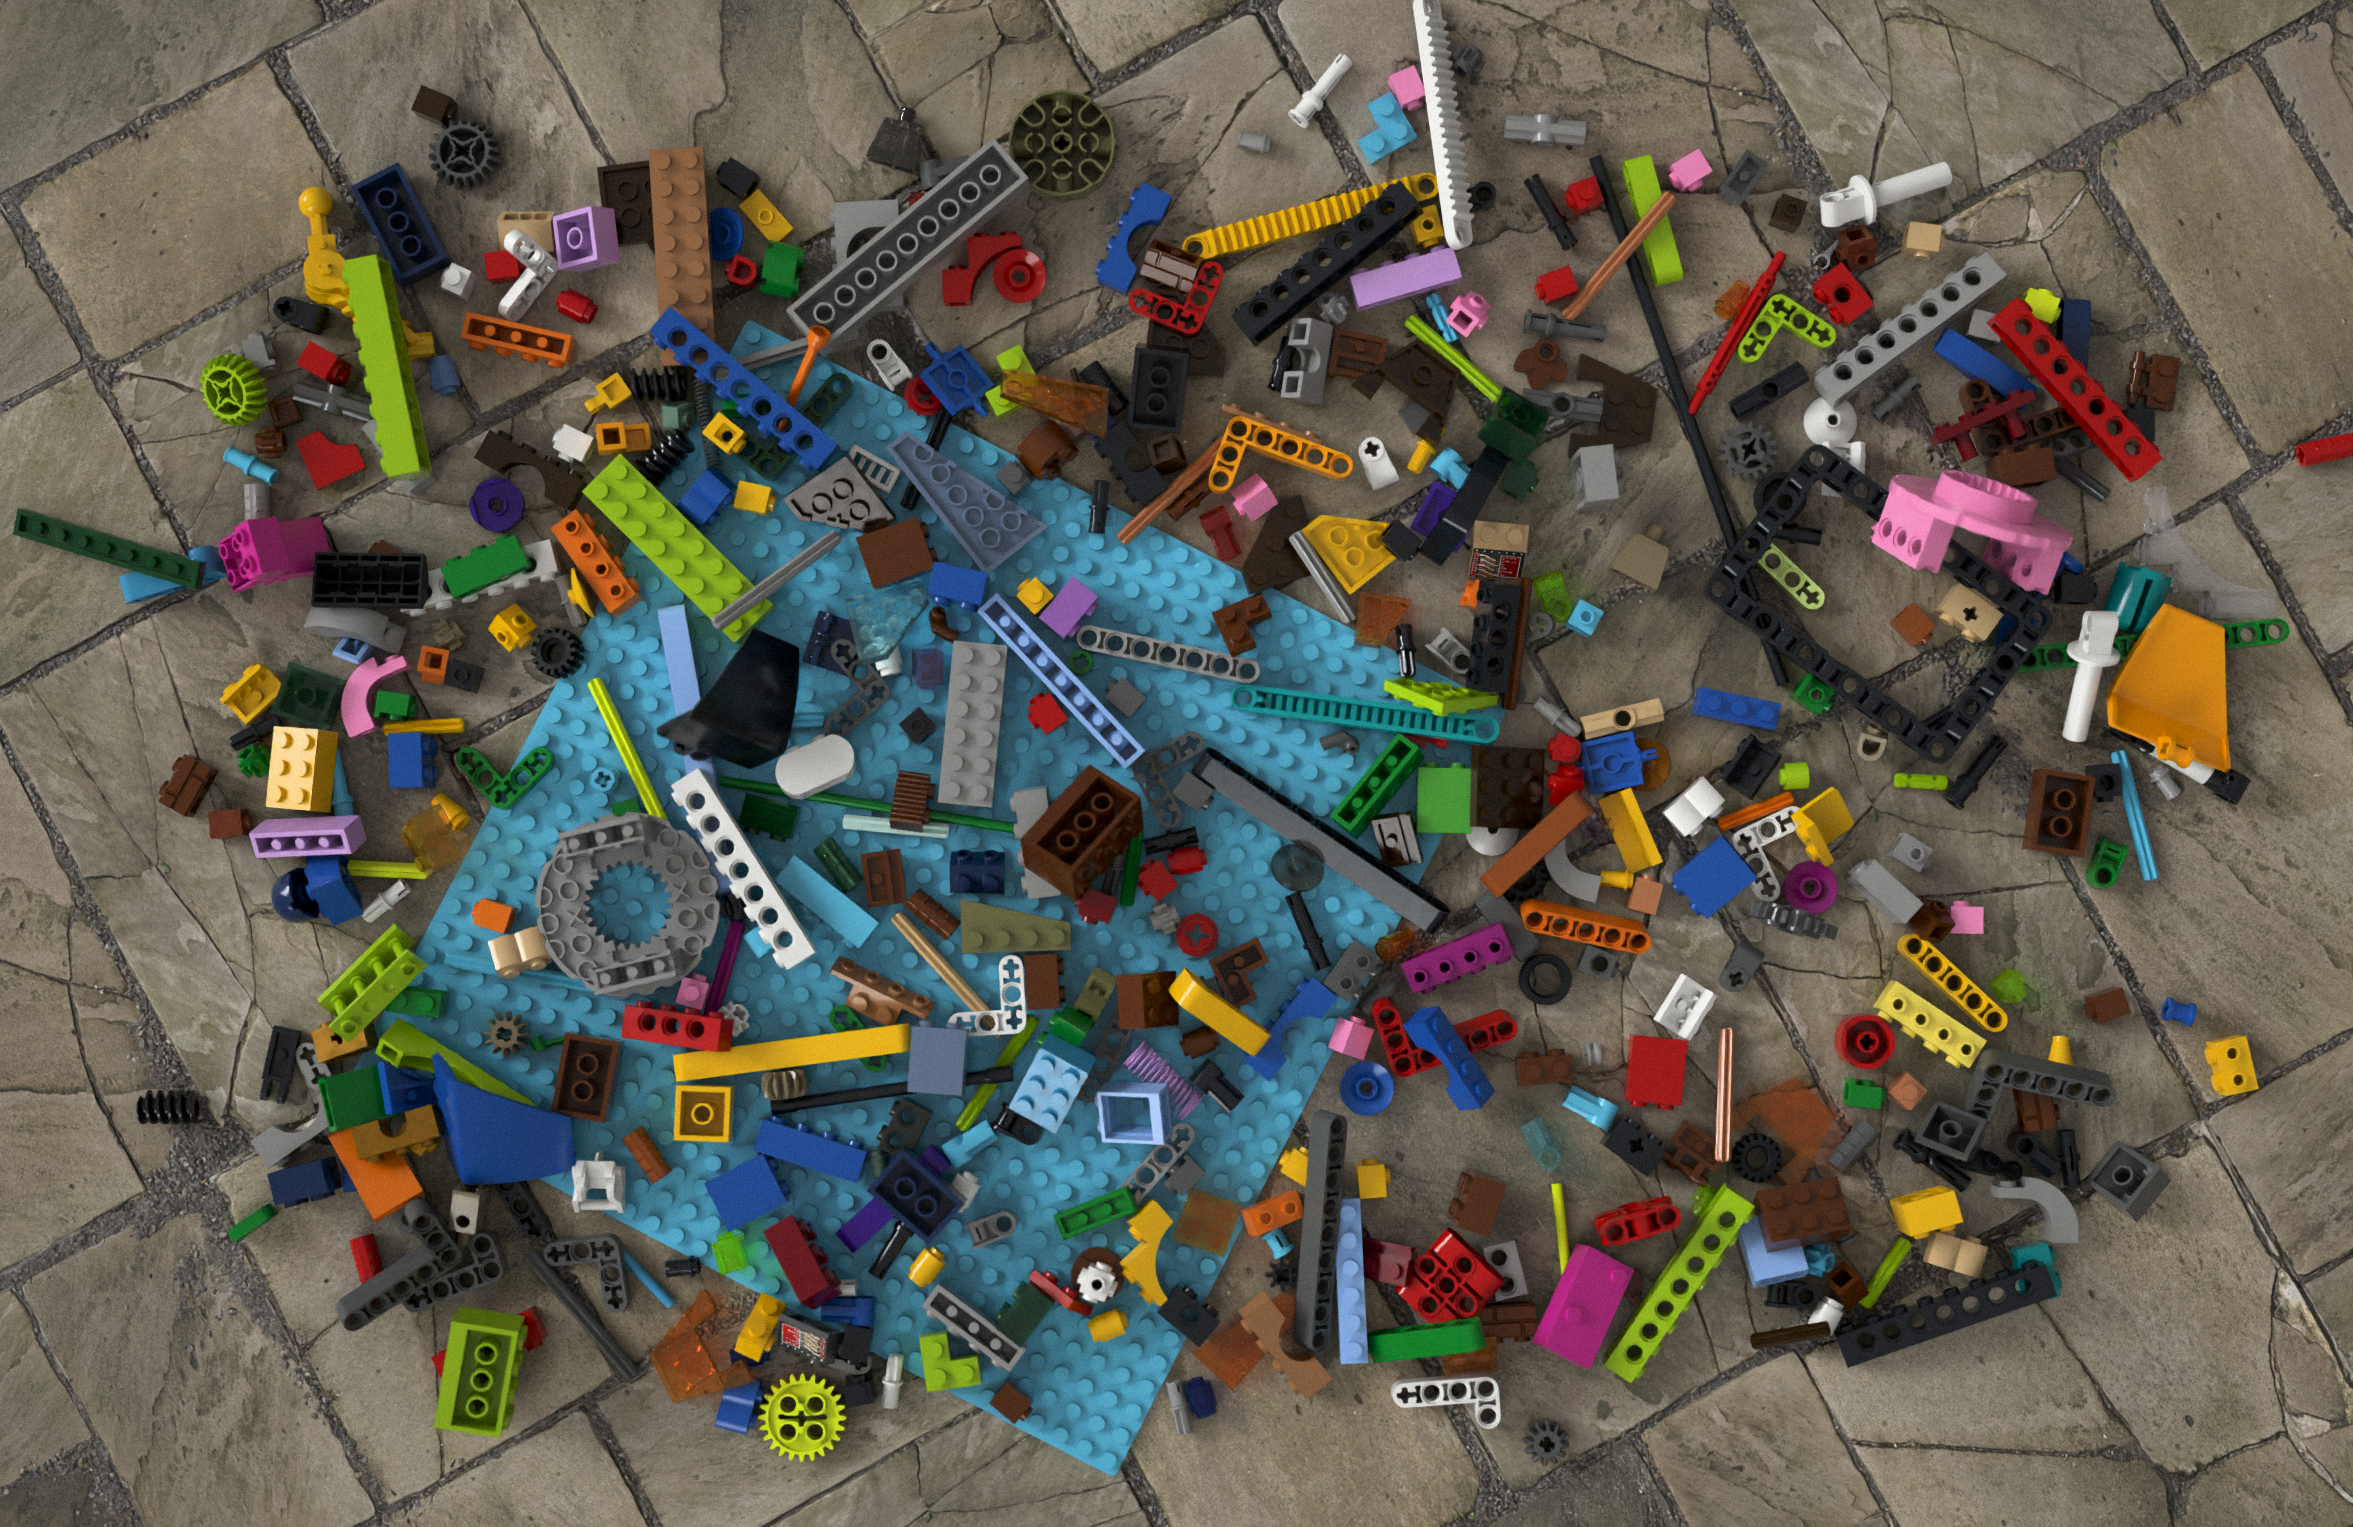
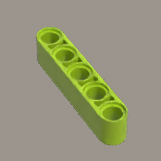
[1622,154,1683,286]

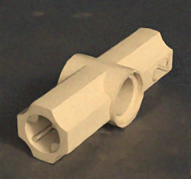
[1580,698,1664,740]

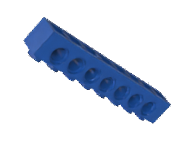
[649,306,841,472]

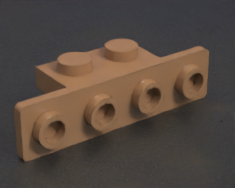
[1220,403,1324,466]
[830,956,935,1026]

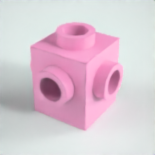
[1446,290,1492,338]

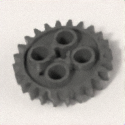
[1749,902,1838,940]

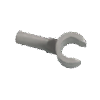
[1813,238,1839,271]

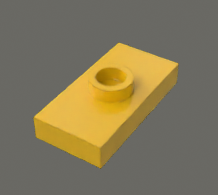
[739,189,794,242]

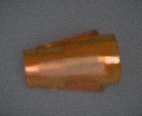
[1714,280,1750,321]
[1375,928,1415,962]

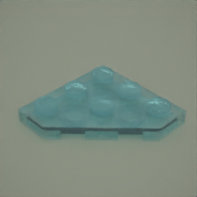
[845,577,930,666]

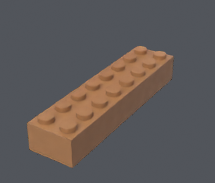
[648,147,718,369]

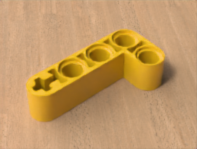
[1168,968,1272,1057]

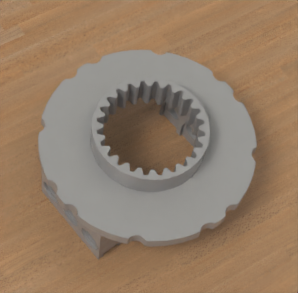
[535,812,721,997]

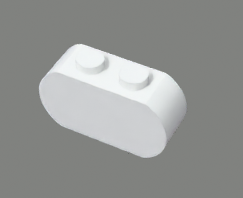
[775,734,856,800]

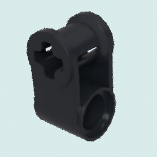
[273,296,330,335]
[990,1101,1044,1145]
[1764,1280,1819,1309]

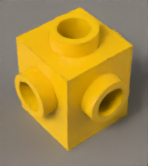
[488,603,537,652]

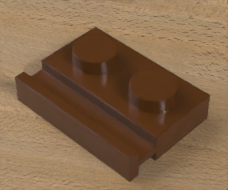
[861,849,908,908]

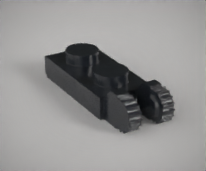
[260,1025,303,1104]

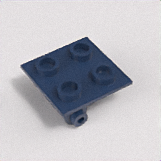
[802,610,870,677]

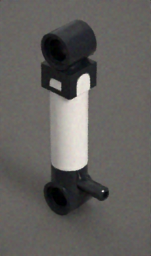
[2108,727,2251,805]

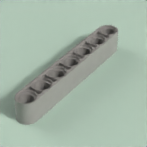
[1077,626,1260,684]

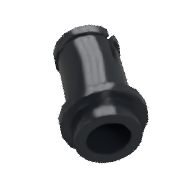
[665,1255,701,1278]

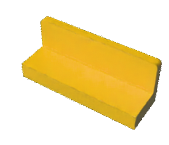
[1598,787,1663,873]

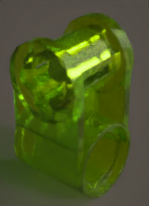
[1532,569,1572,624]

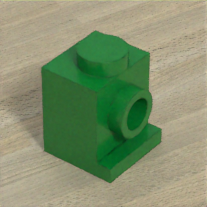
[1789,673,1834,715]
[374,690,419,721]
[1842,1077,1886,1109]

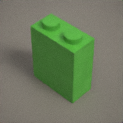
[1415,762,1472,834]

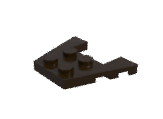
[1351,338,1460,448]
[1567,354,1657,458]

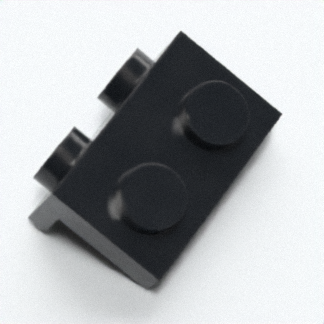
[1721,734,1782,800]

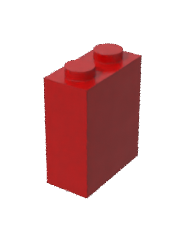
[1623,1034,1688,1110]

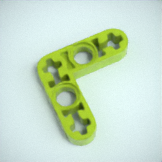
[1736,294,1836,364]

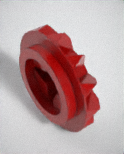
[903,376,944,418]
[1175,913,1219,957]

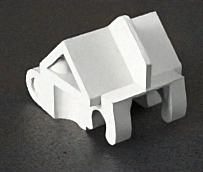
[572,1151,626,1213]

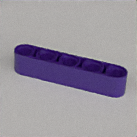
[835,1144,951,1253]

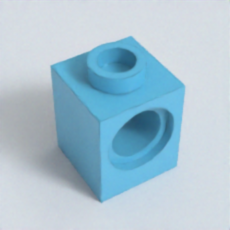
[1564,599,1604,638]

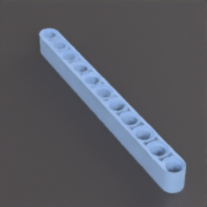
[658,604,733,896]

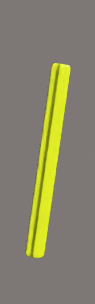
[588,678,668,820]

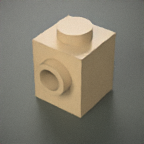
[1901,221,1945,260]

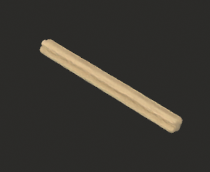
[891,912,1003,1038]

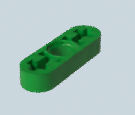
[829,1005,888,1072]

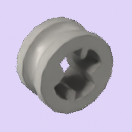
[1584,1041,1602,1066]

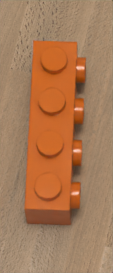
[460,312,578,369]
[551,509,643,617]

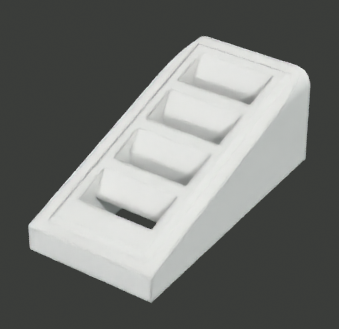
[848,444,902,494]

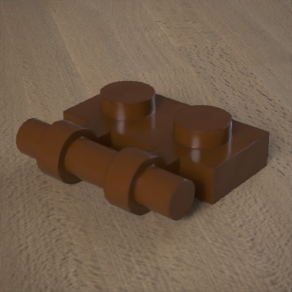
[2126,351,2180,412]
[1661,1119,1722,1188]

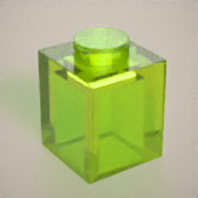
[711,1231,750,1275]

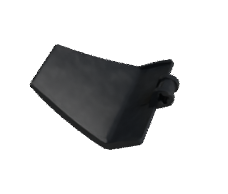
[657,628,799,769]

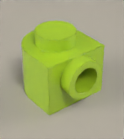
[1778,762,1810,791]

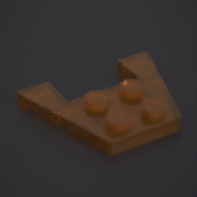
[1732,1077,1834,1185]
[649,1290,756,1403]

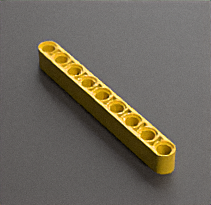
[673,1023,911,1082]

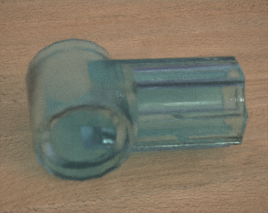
[1519,1116,1562,1171]

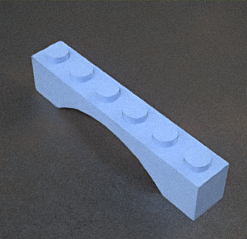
[1336,1195,1368,1364]

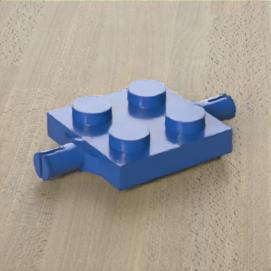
[919,341,995,419]
[1576,731,1659,795]

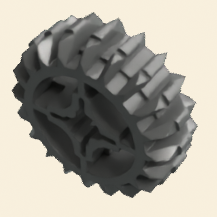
[428,117,502,190]

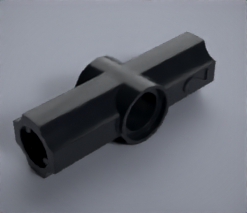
[1728,361,1810,423]

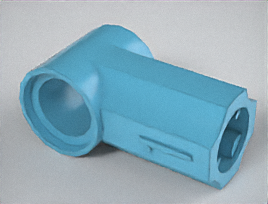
[1429,446,1471,490]
[1562,1085,1620,1131]
[941,1119,999,1169]

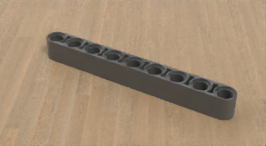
[1293,1109,1348,1353]

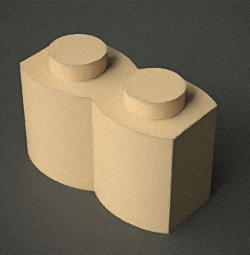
[488,926,552,979]
[1923,1230,1988,1278]

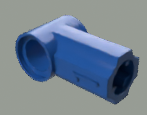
[821,1295,876,1326]

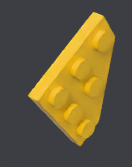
[1301,515,1396,595]

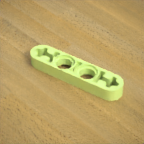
[1744,540,1825,611]

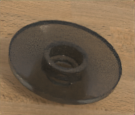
[1271,844,1324,892]

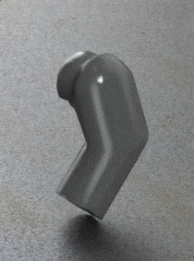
[1319,730,1360,755]

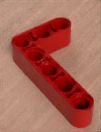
[1371,997,1518,1077]

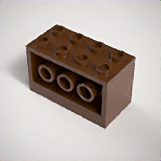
[1020,764,1144,901]

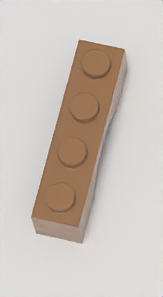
[1238,1291,1333,1399]

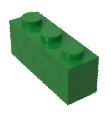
[440,533,533,600]

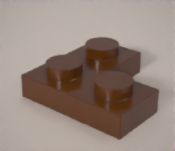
[1212,592,1272,658]

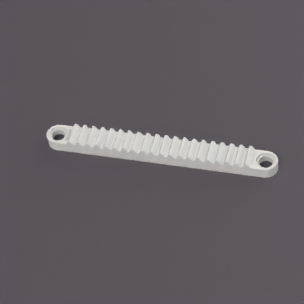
[1413,0,1474,250]

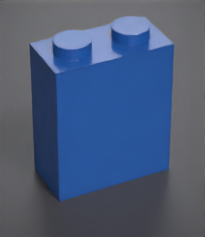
[1671,833,1757,919]
[704,1153,791,1232]

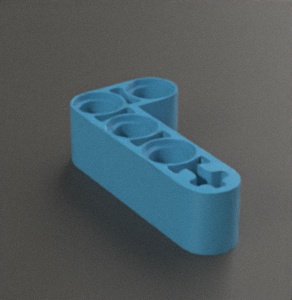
[119,545,227,604]

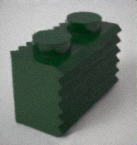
[738,793,801,842]

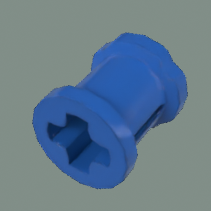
[2161,997,2197,1027]

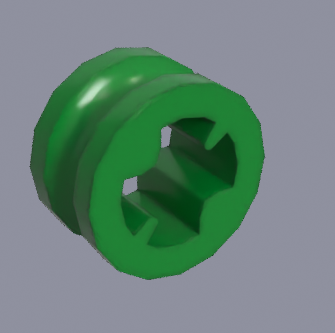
[1069,650,1093,675]

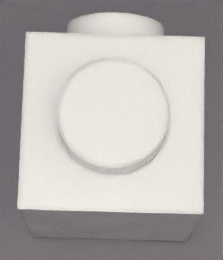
[552,424,597,465]

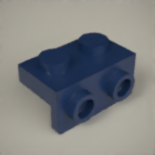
[950,849,1005,894]

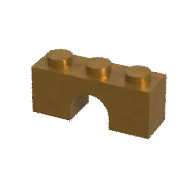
[351,1104,444,1164]

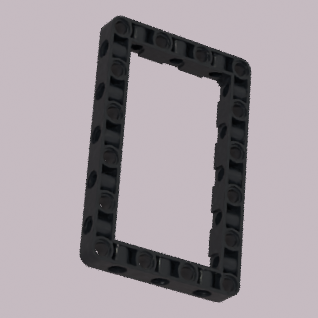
[1704,444,2053,764]

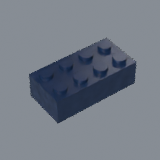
[350,162,454,288]

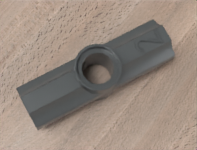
[293,378,372,423]
[1520,388,1604,424]

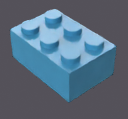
[1008,1032,1097,1134]

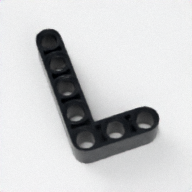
[1419,433,1516,567]

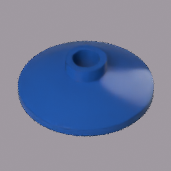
[710,207,744,261]
[1340,1061,1394,1116]

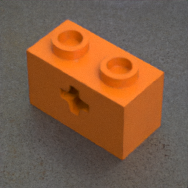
[1240,1190,1304,1236]

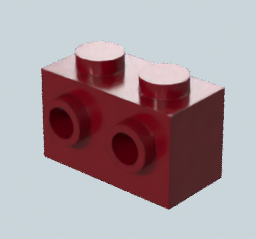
[1074,889,1118,926]

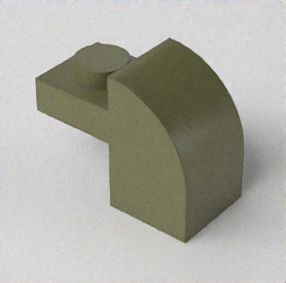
[1073,966,1117,1029]

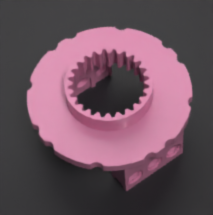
[1872,469,2073,595]

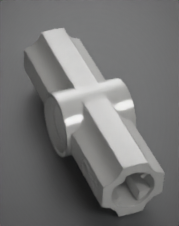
[1503,114,1586,147]

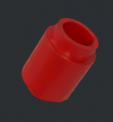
[556,288,598,325]
[1167,845,1208,877]

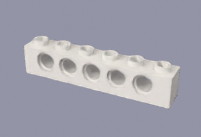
[400,539,563,617]

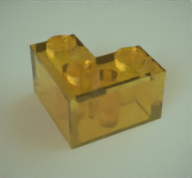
[400,803,461,878]

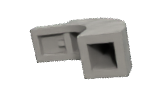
[304,605,407,655]
[1542,837,1602,903]
[1991,1175,2079,1243]

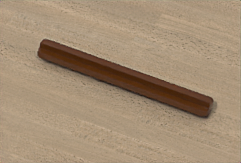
[1501,577,1533,710]

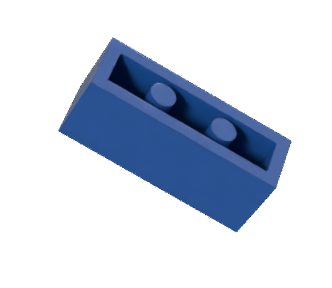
[1691,687,1781,732]

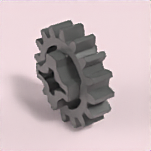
[1717,422,1777,481]

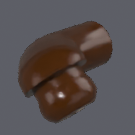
[928,606,959,644]

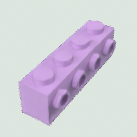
[1348,245,1462,312]
[249,815,367,858]

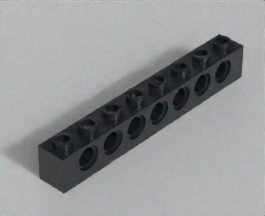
[1231,181,1424,348]
[1834,1259,2057,1368]

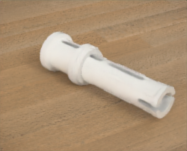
[1288,53,1353,128]

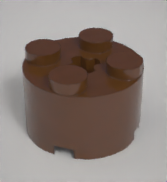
[1015,419,1080,481]

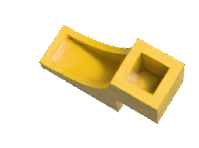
[1119,1199,1173,1306]

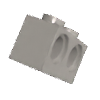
[1479,1237,1528,1301]

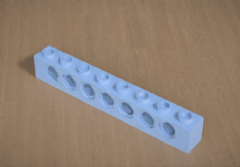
[977,593,1146,770]

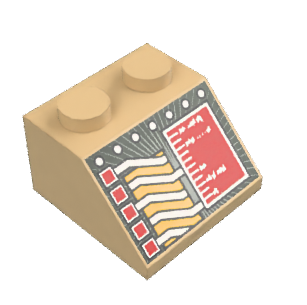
[1468,520,1529,582]

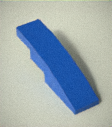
[1932,327,2037,410]

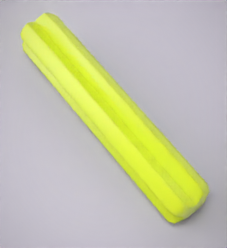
[347,860,428,880]

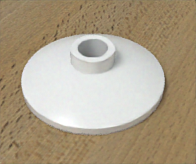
[1803,397,1857,445]
[1465,827,1519,856]

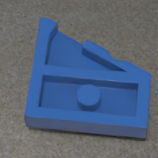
[377,1061,436,1115]

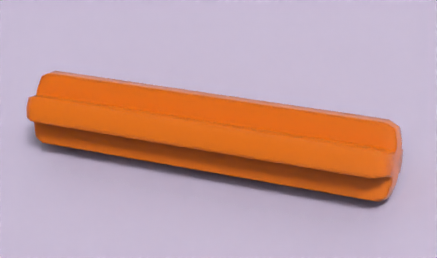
[1717,791,1794,831]

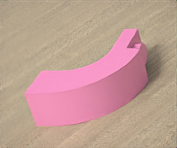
[341,654,414,739]

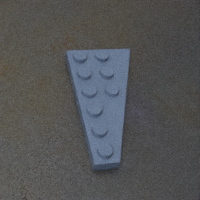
[885,431,1049,573]

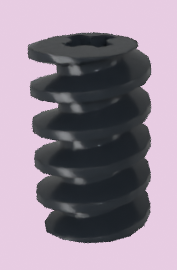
[630,367,688,402]
[635,429,695,485]
[137,1090,199,1124]

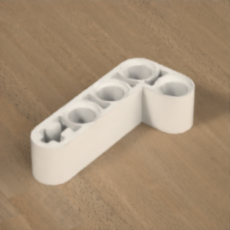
[1391,1373,1501,1429]

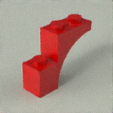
[942,231,1023,307]

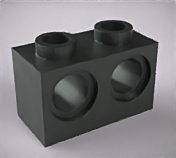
[876,1097,933,1156]

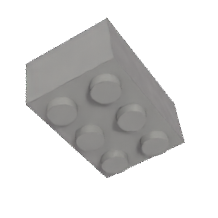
[1570,444,1623,512]

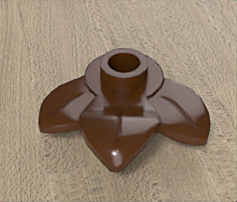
[1513,339,1567,390]

